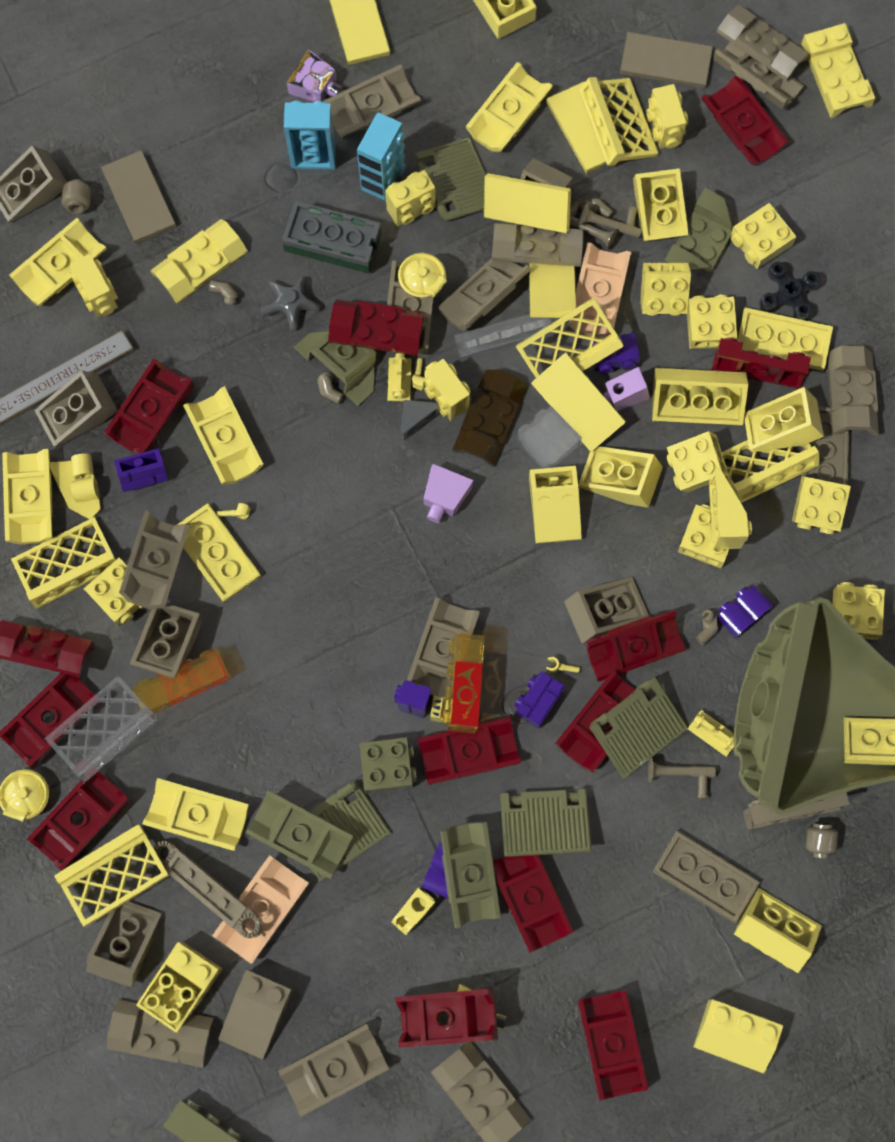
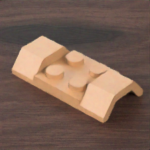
[568,243,631,338]
[212,855,309,964]

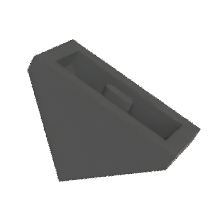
[401,400,439,440]

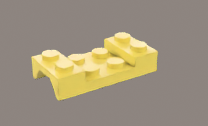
[801,23,875,118]

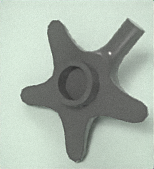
[260,276,321,331]

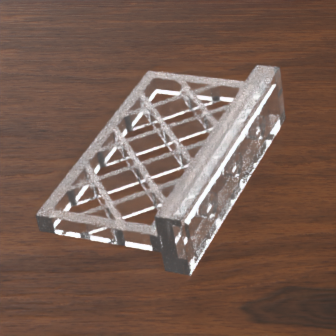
[454,314,552,357]
[45,676,157,783]

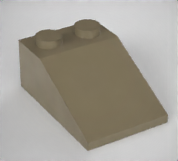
[0,145,67,223]
[34,370,118,447]
[564,577,649,644]
[130,603,202,679]
[86,900,162,988]
[218,970,293,1059]

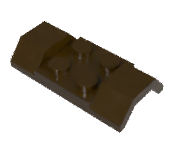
[452,369,527,467]

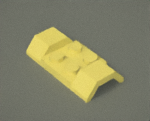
[466,62,553,152]
[10,218,107,307]
[150,219,248,304]
[183,386,263,485]
[2,449,53,544]
[143,778,249,851]

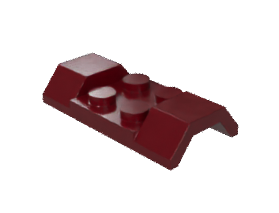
[701,75,788,166]
[328,299,425,356]
[585,610,686,682]
[0,620,95,677]
[555,670,651,773]
[418,717,521,785]
[493,855,574,953]

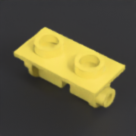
[388,353,411,401]
[688,710,734,757]

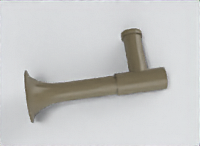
[570,197,617,250]
[579,203,641,238]
[648,758,716,798]

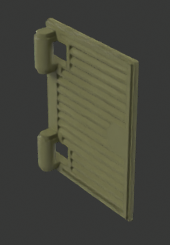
[416,137,486,222]
[589,677,688,779]
[310,780,391,882]
[500,789,592,857]

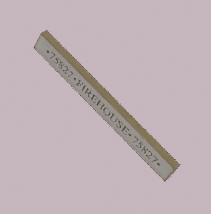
[0,331,134,426]

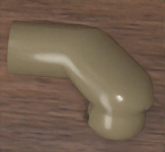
[580,199,614,219]
[209,281,238,305]
[317,372,344,404]
[695,610,718,646]

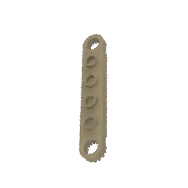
[152,841,263,938]

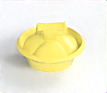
[398,253,447,297]
[0,769,49,822]

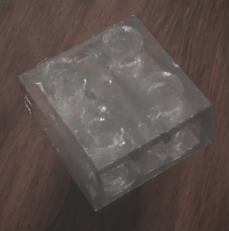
[517,406,582,469]

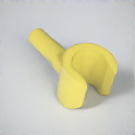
[412,358,425,390]
[217,503,251,520]
[546,657,579,673]

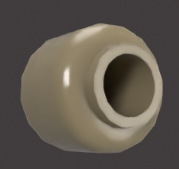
[61,179,91,214]
[806,822,838,858]

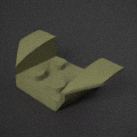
[664,188,732,272]
[294,331,376,406]

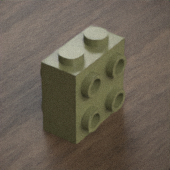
[359,738,417,794]

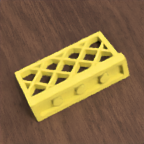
[580,77,658,166]
[516,297,623,378]
[722,440,819,503]
[11,517,116,609]
[54,824,169,927]

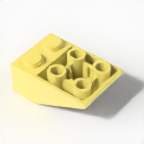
[529,466,582,544]
[136,942,223,1033]

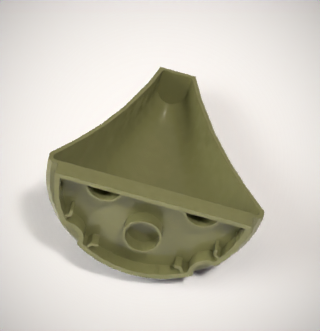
[734,597,895,815]

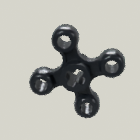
[759,262,821,321]

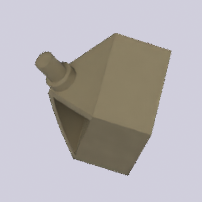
[520,158,573,188]

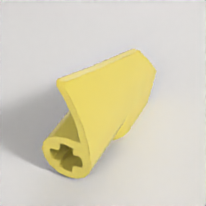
[50,454,101,519]

